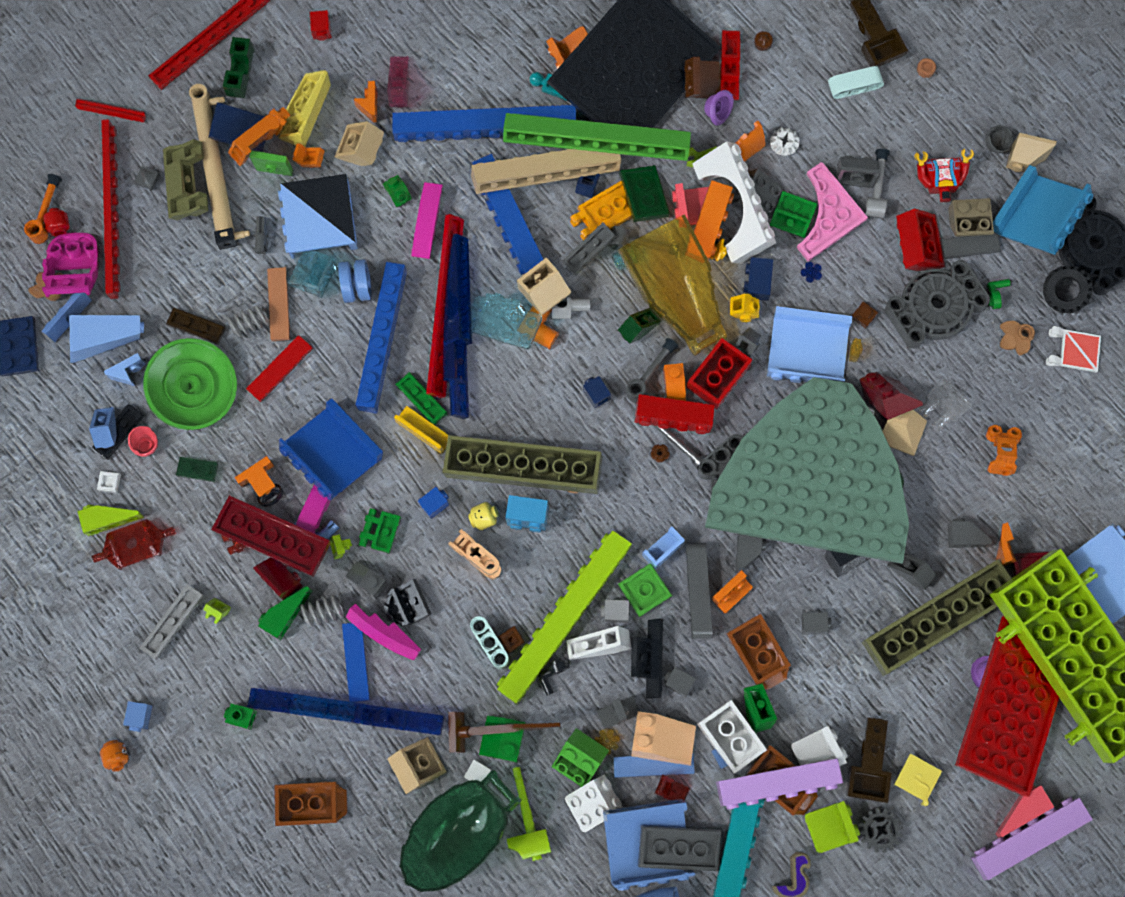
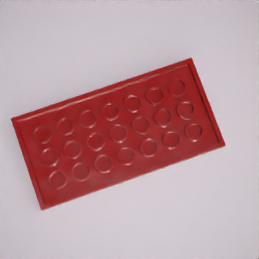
[955,616,1059,797]

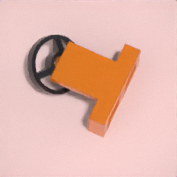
[234,456,283,507]

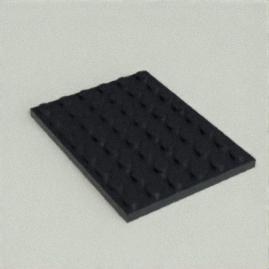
[547,0,721,128]

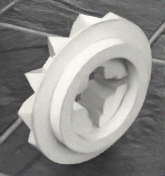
[770,127,799,156]

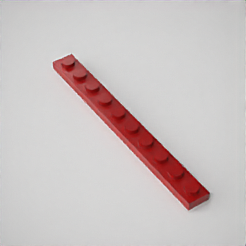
[101,119,121,299]
[426,214,464,398]

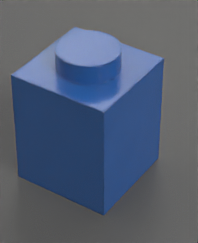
[418,487,449,519]

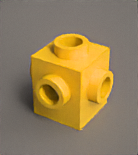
[730,294,760,322]

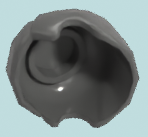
[985,125,1014,154]

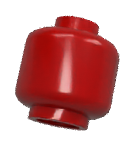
[43,208,70,237]

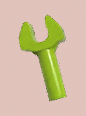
[687,146,717,168]

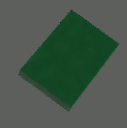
[619,165,670,222]

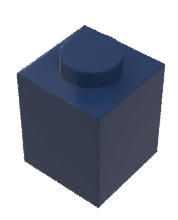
[583,376,611,409]

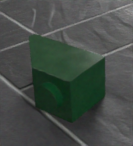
[618,308,662,344]

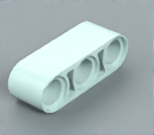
[828,66,884,99]
[470,616,509,669]

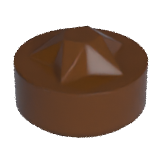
[754,31,773,51]

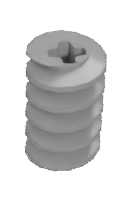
[227,304,270,337]
[301,595,344,627]

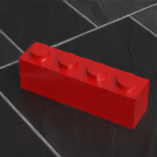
[634,394,715,434]

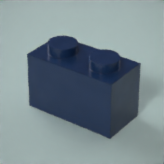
[743,257,773,301]

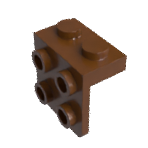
[684,57,721,98]

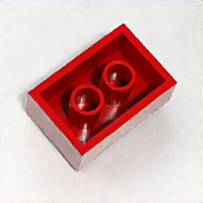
[686,338,752,410]

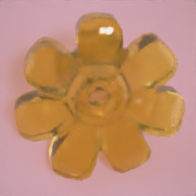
[594,729,620,755]

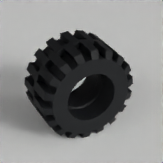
[1043,265,1093,314]

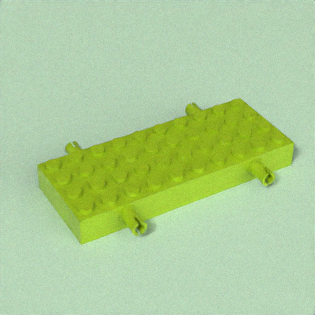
[990,549,1125,763]

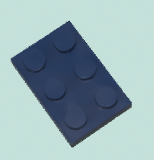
[0,316,39,377]

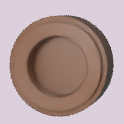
[917,58,936,78]

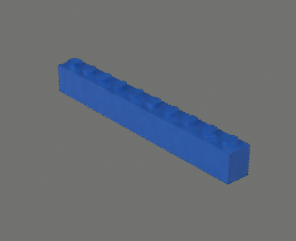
[392,105,576,142]

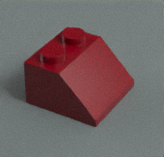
[253,558,303,600]

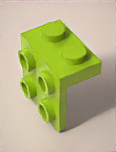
[804,801,860,853]

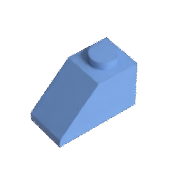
[89,407,117,448]

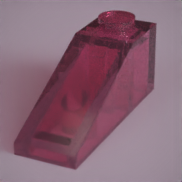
[387,56,409,108]

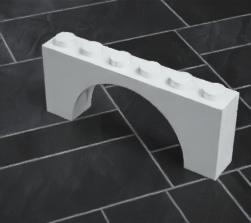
[692,141,776,264]

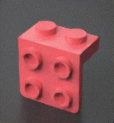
[672,183,709,227]

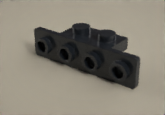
[631,619,664,699]

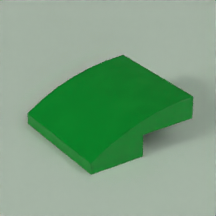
[769,191,818,238]

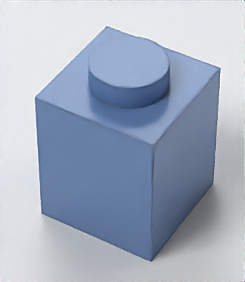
[123,701,152,732]

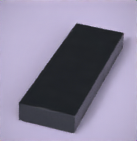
[92,403,144,460]

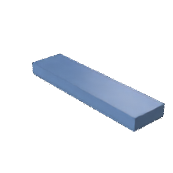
[613,753,695,778]

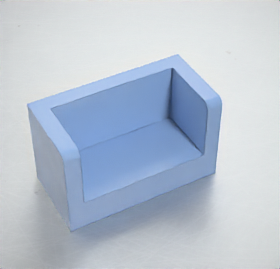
[642,526,685,570]

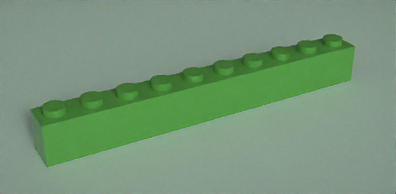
[503,113,691,161]

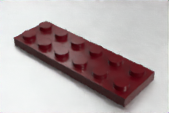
[211,495,331,577]

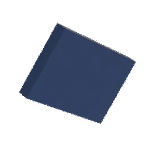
[208,102,266,152]

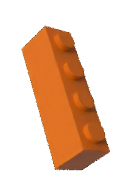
[687,180,734,261]

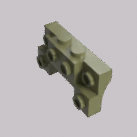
[163,139,208,221]

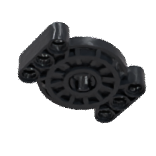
[1058,197,1125,296]

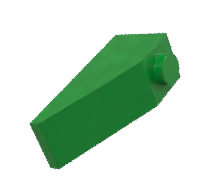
[258,586,312,641]

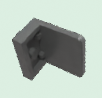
[731,169,784,219]

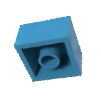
[505,495,549,533]

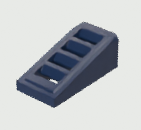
[575,174,601,198]

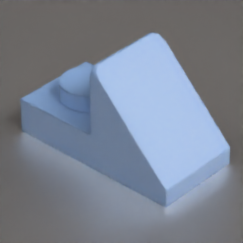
[104,353,146,386]

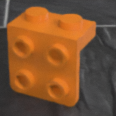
[546,26,588,69]

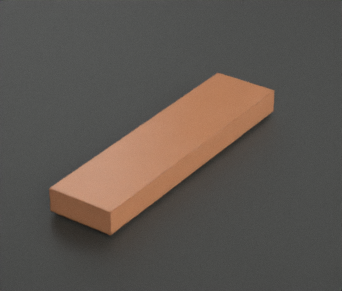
[267,267,290,342]

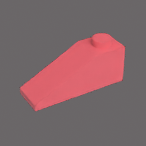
[995,784,1054,837]

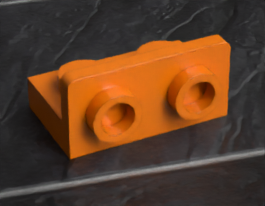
[712,570,753,613]

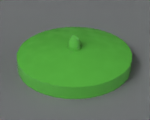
[143,338,237,430]

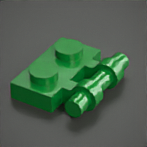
[359,508,401,554]

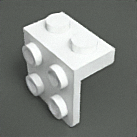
[791,726,847,766]
[565,775,623,832]

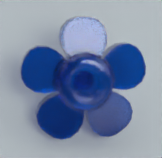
[801,262,822,283]

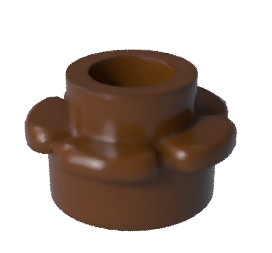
[651,444,670,463]

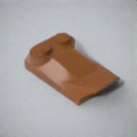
[726,614,791,690]
[745,745,818,816]
[275,782,347,826]

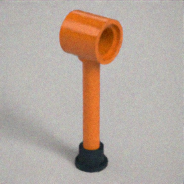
[24,174,62,244]

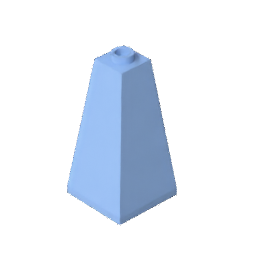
[69,315,144,363]

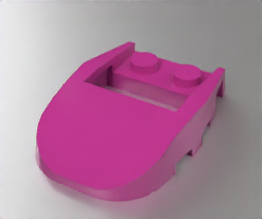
[42,233,99,297]

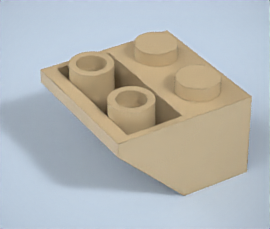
[517,258,571,316]

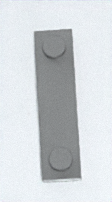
[140,584,204,660]

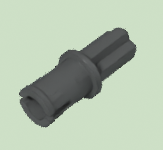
[254,216,269,254]

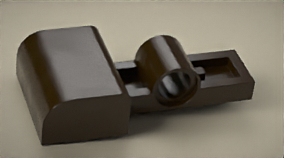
[850,0,908,67]
[846,717,892,803]

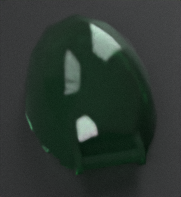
[399,770,521,892]

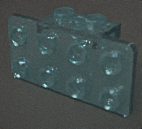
[463,293,543,350]

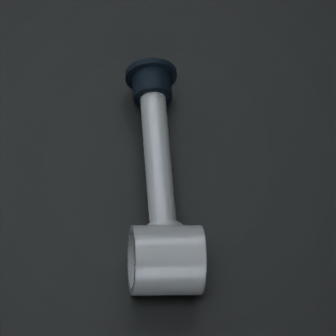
[865,149,890,218]

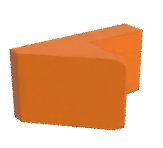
[353,81,377,123]

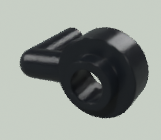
[538,658,570,696]

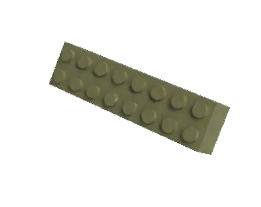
[443,435,603,494]
[862,559,1011,676]

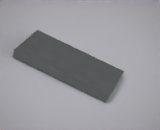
[638,825,722,871]

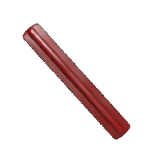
[75,99,146,122]

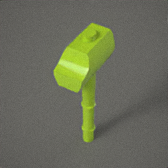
[506,767,552,861]

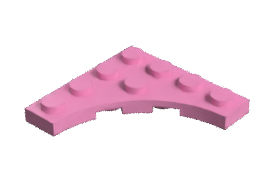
[797,162,868,262]

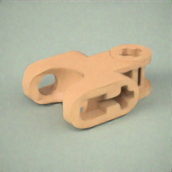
[448,529,501,580]

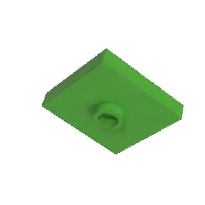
[249,150,294,176]
[618,563,672,617]

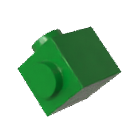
[224,703,257,730]

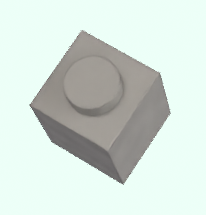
[601,600,629,623]

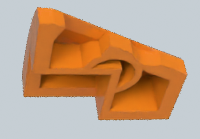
[736,120,765,162]
[996,522,1016,567]

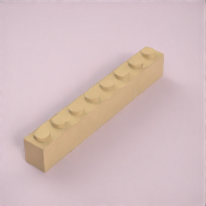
[471,149,621,194]

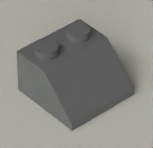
[836,155,879,188]

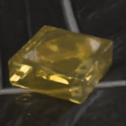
[849,338,863,363]

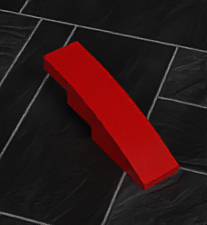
[721,30,740,100]

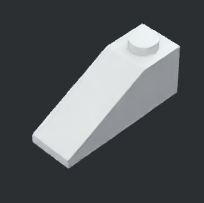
[566,626,632,660]

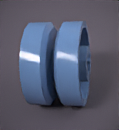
[338,259,372,303]

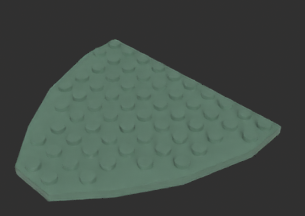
[705,377,909,564]

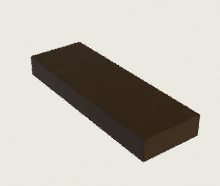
[166,307,226,345]

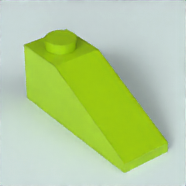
[77,504,144,536]

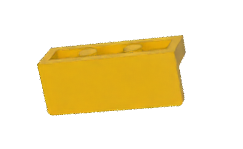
[394,406,448,454]

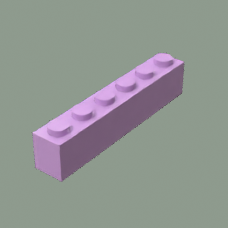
[716,759,843,809]
[971,797,1093,880]

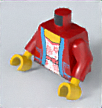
[914,149,974,202]

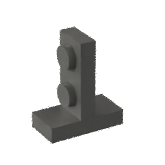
[597,696,640,730]

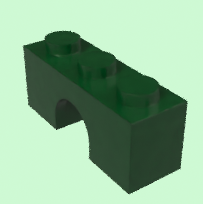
[222,37,254,98]

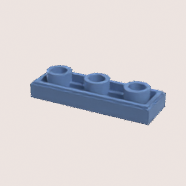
[42,293,92,342]

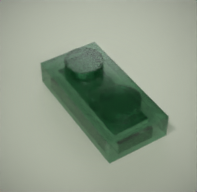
[176,457,219,483]

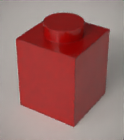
[310,10,332,41]

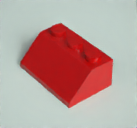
[896,208,945,271]

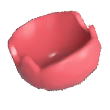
[128,426,158,457]

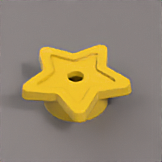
[710,238,727,261]

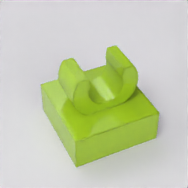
[330,534,352,560]
[203,598,231,624]

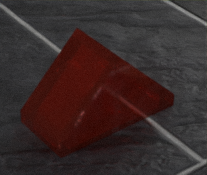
[654,774,690,801]

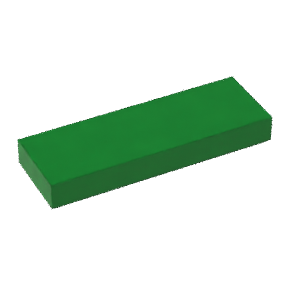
[395,372,448,425]

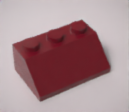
[860,372,923,420]

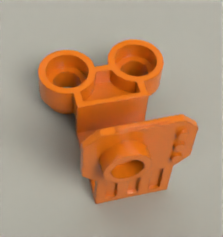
[986,425,1022,476]

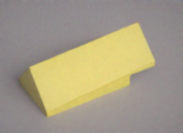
[278,70,331,147]

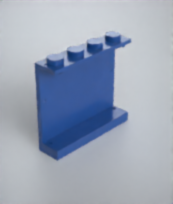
[279,398,383,501]

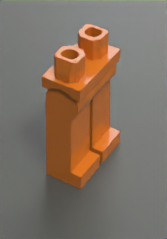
[228,107,290,166]

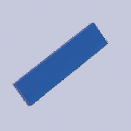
[342,623,370,703]

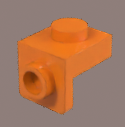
[293,143,325,168]

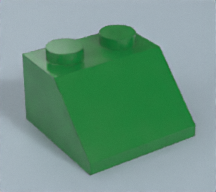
[479,716,526,763]

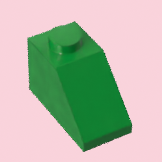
[744,683,777,733]

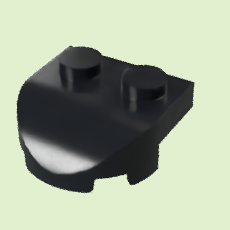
[384,579,431,626]

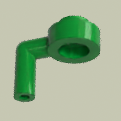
[987,279,1010,310]

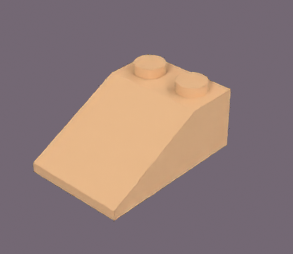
[631,711,696,766]

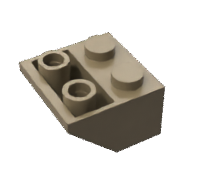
[948,198,994,237]

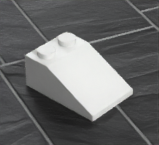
[697,700,767,774]

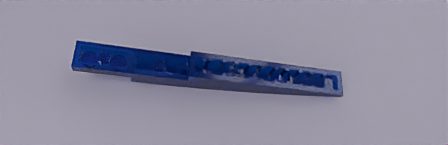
[443,233,472,419]
[247,688,445,736]

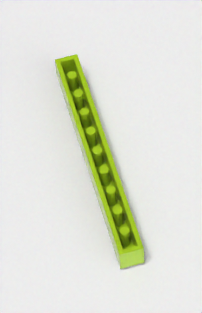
[497,530,632,705]

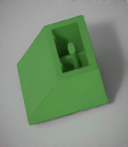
[552,728,609,787]

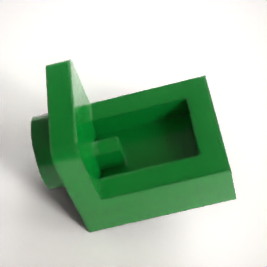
[382,175,412,207]

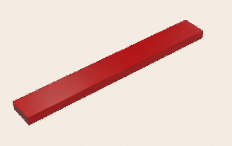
[148,0,271,90]

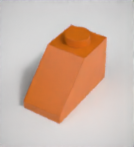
[663,363,686,401]

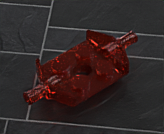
[92,519,176,571]

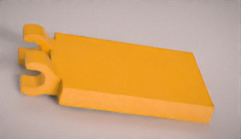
[570,181,632,241]

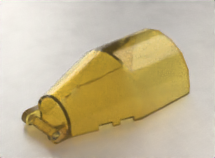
[617,214,727,356]

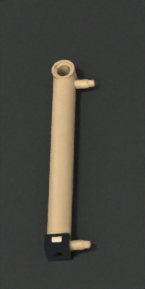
[189,84,250,250]

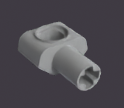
[552,294,590,319]

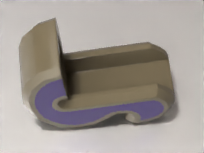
[771,852,811,897]

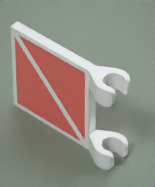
[1046,326,1101,373]

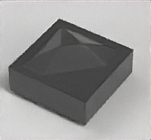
[134,166,160,190]

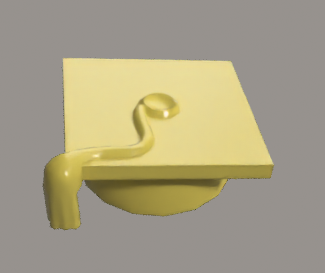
[894,753,942,806]

